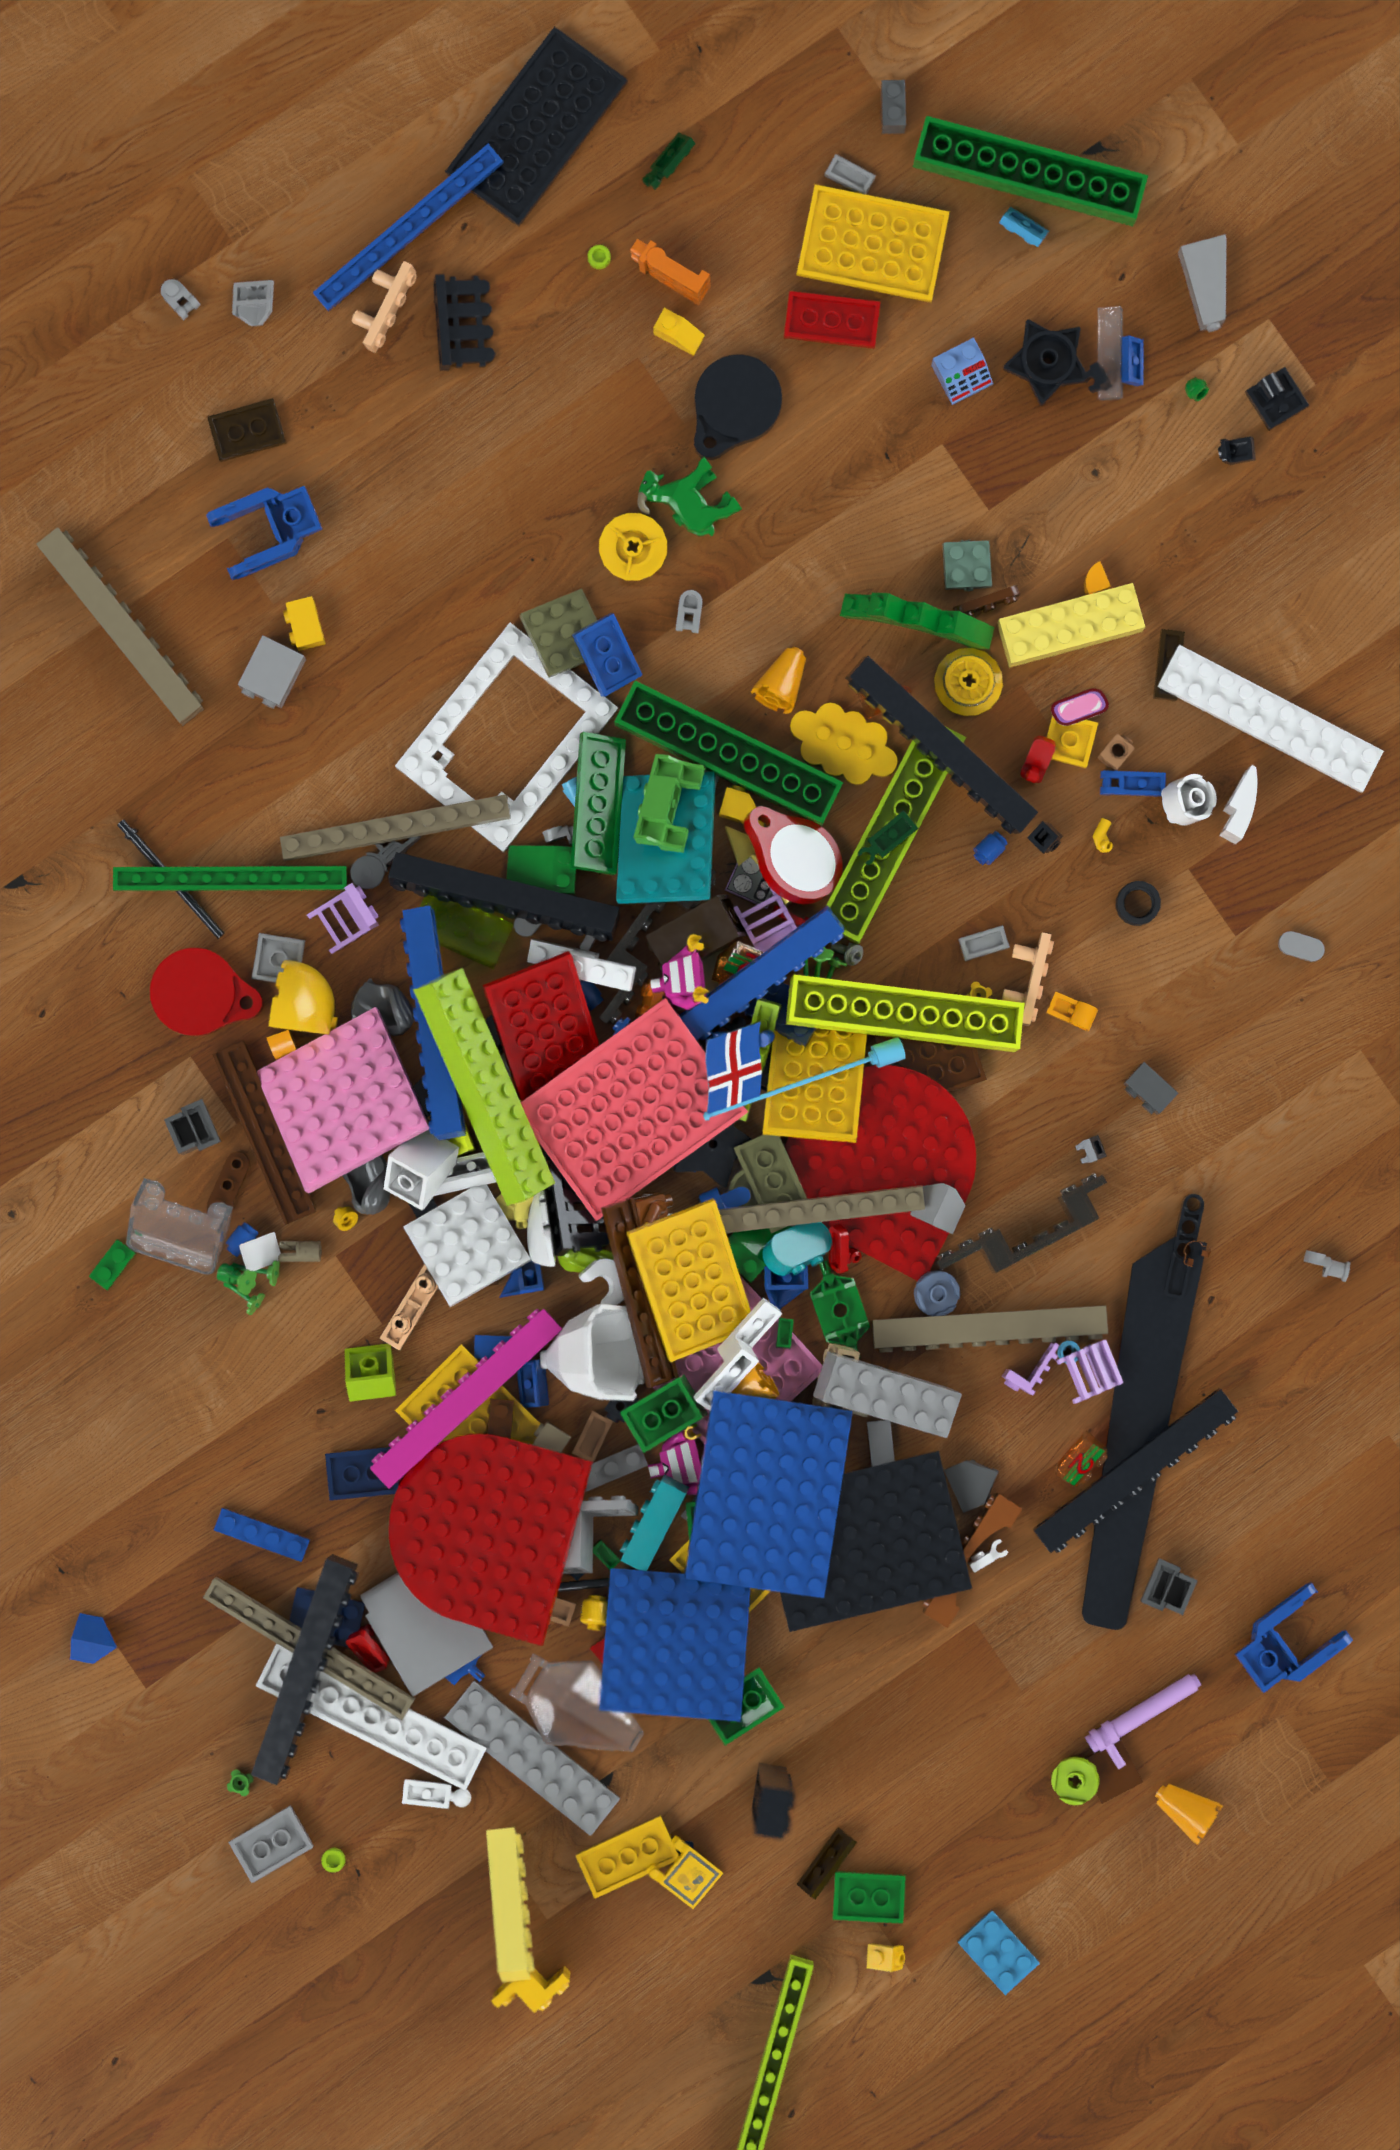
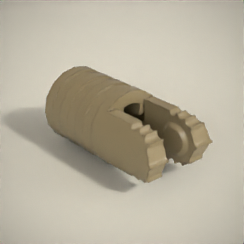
[278,1241,322,1262]

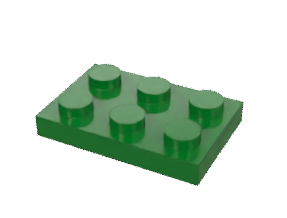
[832,1871,906,1924]

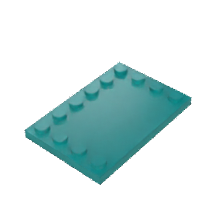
[616,772,716,904]

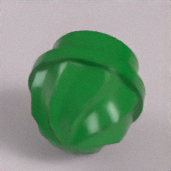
[1185,377,1209,401]

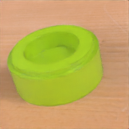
[588,245,611,269]
[321,1848,346,1873]

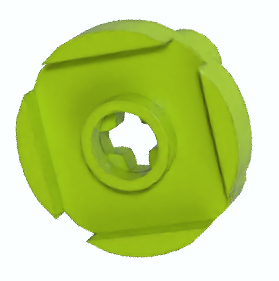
[1051,1757,1099,1805]

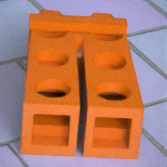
[630,239,711,306]

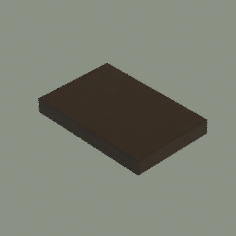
[207,398,286,462]

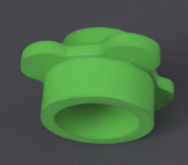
[227,1769,254,1796]

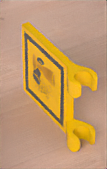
[646,1835,723,1909]

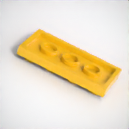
[575,1815,679,1899]

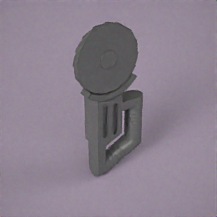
[350,836,421,889]

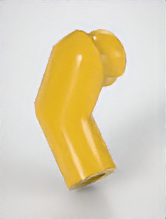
[1092,818,1113,853]

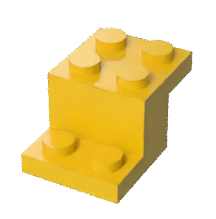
[491,1965,571,2013]

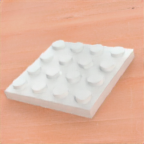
[403,1184,531,1307]

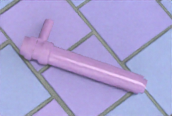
[1085,1674,1201,1770]

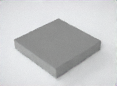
[252,933,305,983]

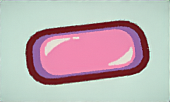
[1051,688,1109,726]

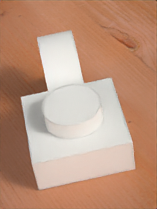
[968,1539,1008,1573]

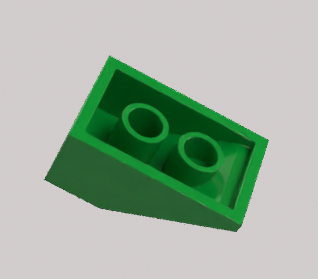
[507,845,577,896]
[728,1225,792,1283]
[620,1375,708,1453]
[708,1667,785,1746]

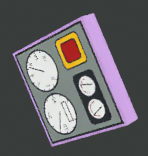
[725,853,773,909]

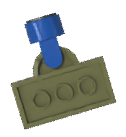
[697,1135,807,1233]

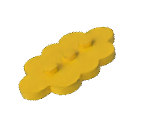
[790,703,898,785]

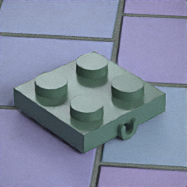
[942,540,992,591]

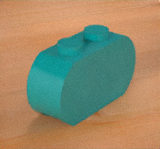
[763,1222,832,1276]

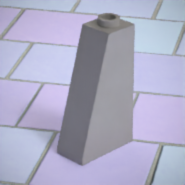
[1178,234,1226,332]

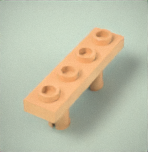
[352,261,416,353]
[1002,932,1054,1026]
[380,1264,438,1350]

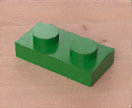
[89,1239,136,1290]

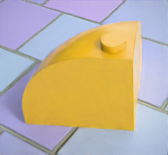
[269,960,338,1035]

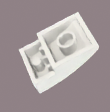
[1220,765,1257,844]

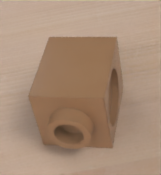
[1098,734,1135,771]

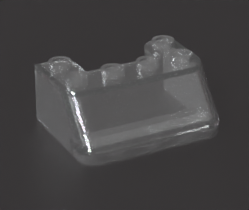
[126,1178,233,1275]

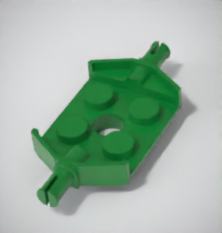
[809,1260,870,1358]

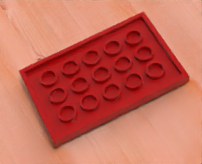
[482,951,599,1102]

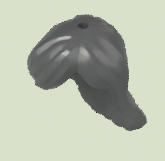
[351,978,415,1036]
[342,1155,390,1215]

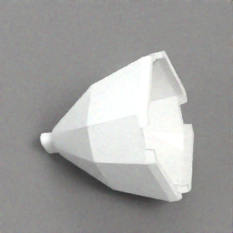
[540,1304,645,1401]

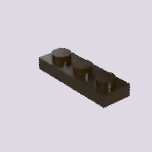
[1153,629,1185,701]
[797,1827,857,1900]

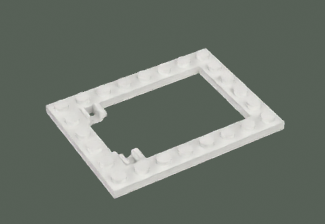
[395,623,618,853]

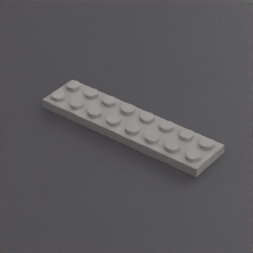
[445,1680,620,1836]

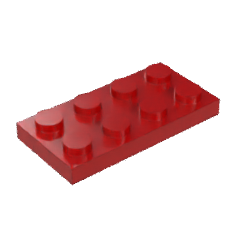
[784,291,880,349]

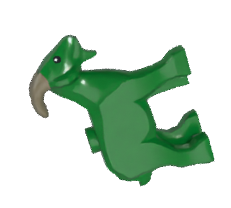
[637,457,742,537]

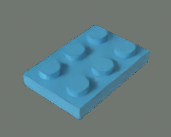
[957,1909,1040,1995]

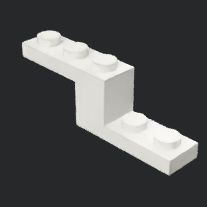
[527,938,636,991]
[693,1298,782,1411]

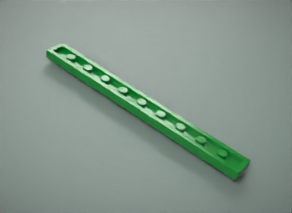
[113,866,347,891]

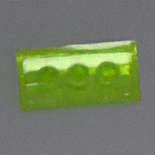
[420,895,514,969]

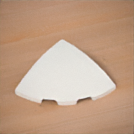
[527,1189,556,1267]

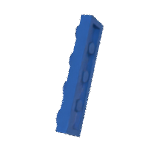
[214,1508,310,1562]

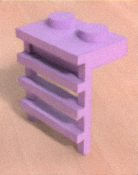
[307,883,379,954]
[733,888,797,956]
[1056,1340,1123,1404]
[1001,1342,1059,1395]

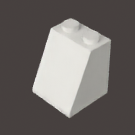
[384,1130,459,1210]

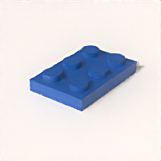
[572,613,643,697]

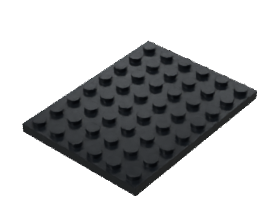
[780,1450,972,1632]

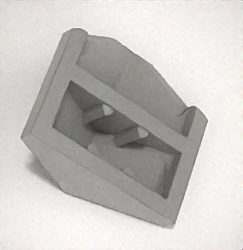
[232,280,274,326]
[910,1183,966,1234]

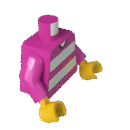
[651,934,709,1010]
[648,1424,702,1495]

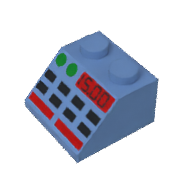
[931,338,993,405]

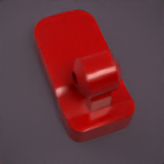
[1020,736,1056,784]
[829,1225,862,1274]
[346,1624,390,1673]

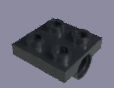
[1245,367,1309,431]

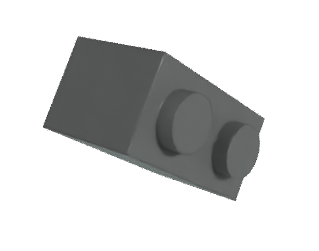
[881,80,906,134]
[1123,1062,1178,1115]

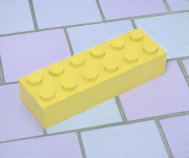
[997,583,1145,668]
[486,1827,534,1982]

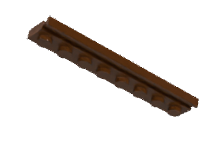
[212,1041,317,1225]
[601,1198,679,1388]

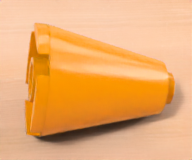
[751,647,806,714]
[731,1362,779,1399]
[1155,1784,1223,1845]

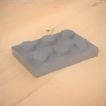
[229,1805,314,1883]

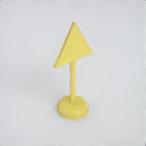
[725,826,792,907]

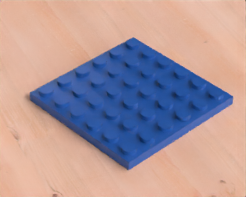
[599,1568,750,1722]

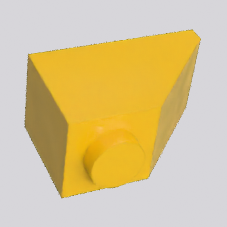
[653,308,705,356]
[719,785,765,827]

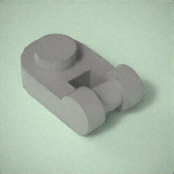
[161,279,201,320]
[676,590,702,633]

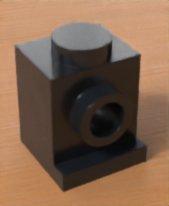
[1027,821,1063,854]
[604,1397,639,1423]

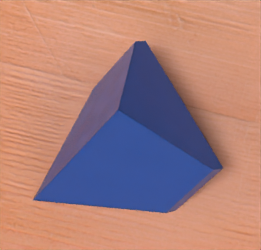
[499,1260,545,1298]
[764,1266,808,1309]
[70,1613,117,1664]

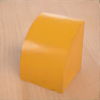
[1084,561,1111,595]
[267,1030,297,1060]

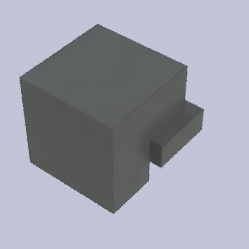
[164,1099,221,1155]
[1140,1558,1198,1615]

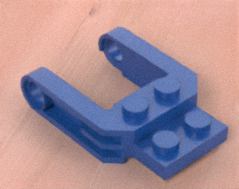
[206,486,323,580]
[1235,1582,1353,1693]

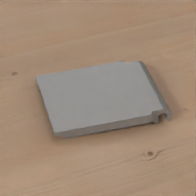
[360,1572,494,1697]

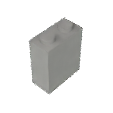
[238,635,306,709]

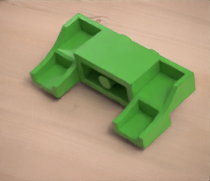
[633,754,705,853]

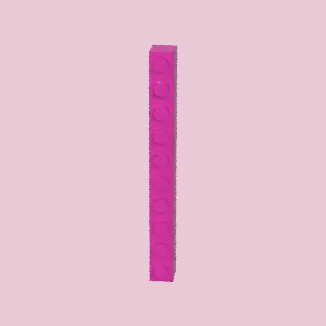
[370,1309,563,1489]

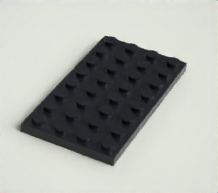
[445,26,628,227]

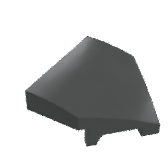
[944,1460,999,1513]

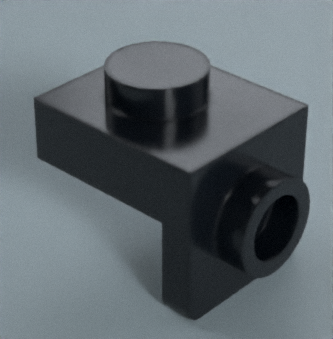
[1218,436,1256,465]

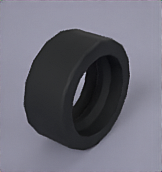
[1116,881,1161,926]

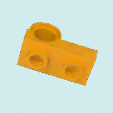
[1046,992,1098,1032]

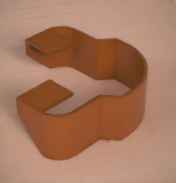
[1183,1241,1211,1267]

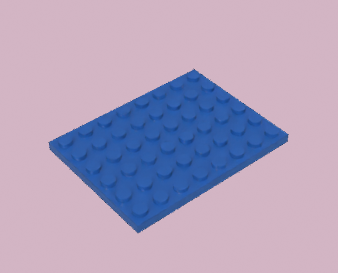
[684,1390,853,1598]

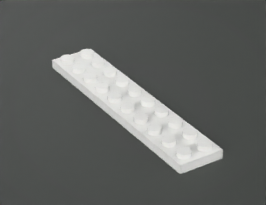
[1157,645,1384,793]
[256,1644,486,1791]

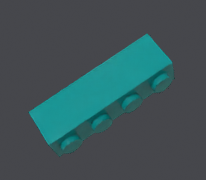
[620,1474,689,1571]

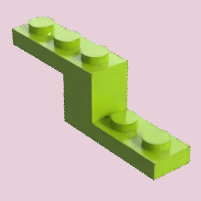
[739,998,781,1121]

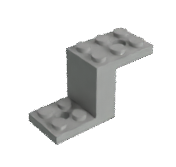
[563,1496,639,1574]

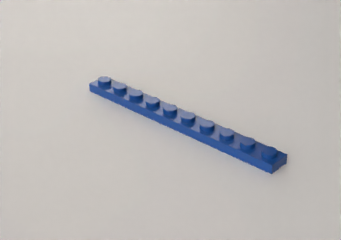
[313,144,504,312]

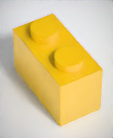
[283,596,326,651]

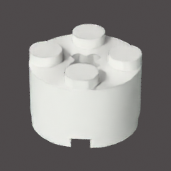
[1161,774,1217,825]

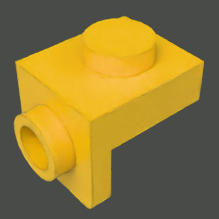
[867,1943,905,1972]

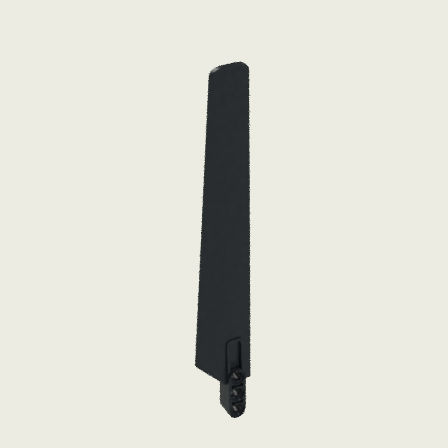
[1082,1194,1207,1630]

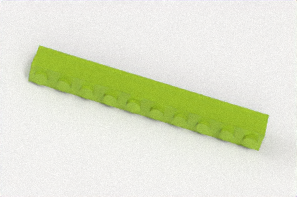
[736,1955,814,2150]

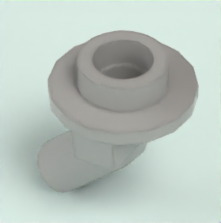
[830,942,863,966]

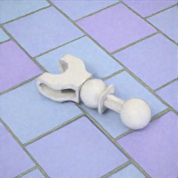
[579,1213,672,1305]

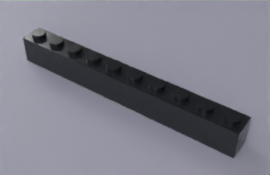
[845,656,1038,834]
[388,852,620,941]
[1033,1388,1238,1553]
[251,1554,359,1785]

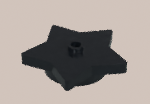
[1003,319,1088,406]
[673,1123,752,1188]

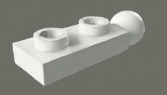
[402,1779,471,1809]

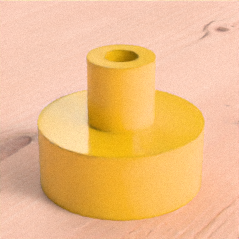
[333,1207,358,1231]

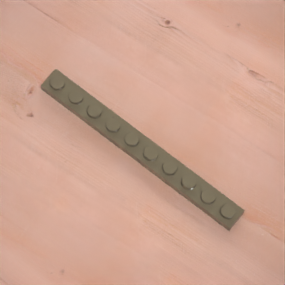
[280,794,511,861]
[718,1185,925,1233]
[203,1576,416,1720]

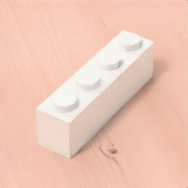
[434,1152,496,1196]

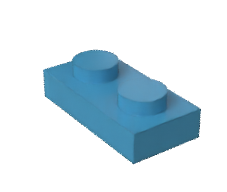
[999,207,1049,247]

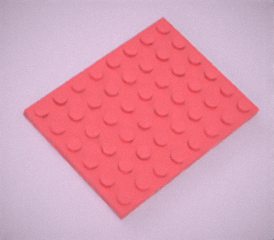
[521,998,748,1221]

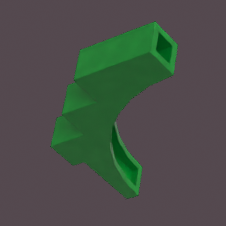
[840,592,995,649]

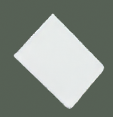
[239,1232,281,1271]

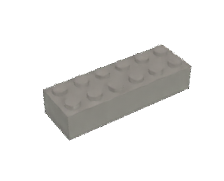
[813,1351,962,1438]

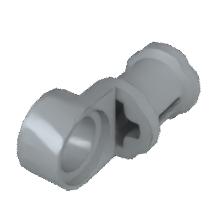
[542,825,573,846]
[1303,1250,1350,1282]

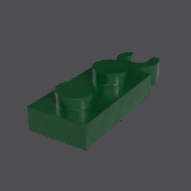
[642,132,696,190]
[857,810,918,866]

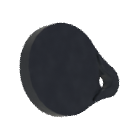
[694,355,782,460]

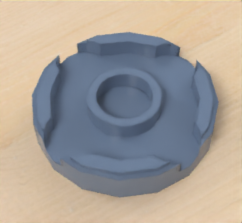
[914,1270,960,1316]

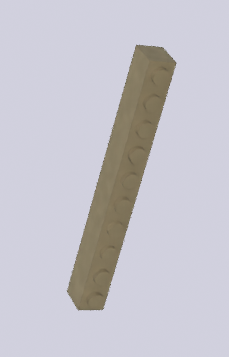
[36,527,204,726]
[872,1306,1108,1353]

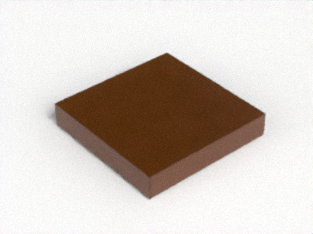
[1084,1739,1143,1804]

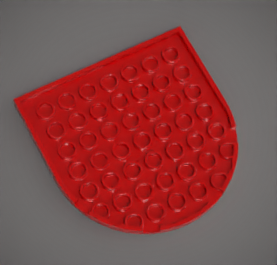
[784,1065,976,1281]
[389,1434,593,1646]

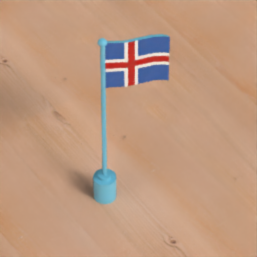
[703,1022,906,1121]

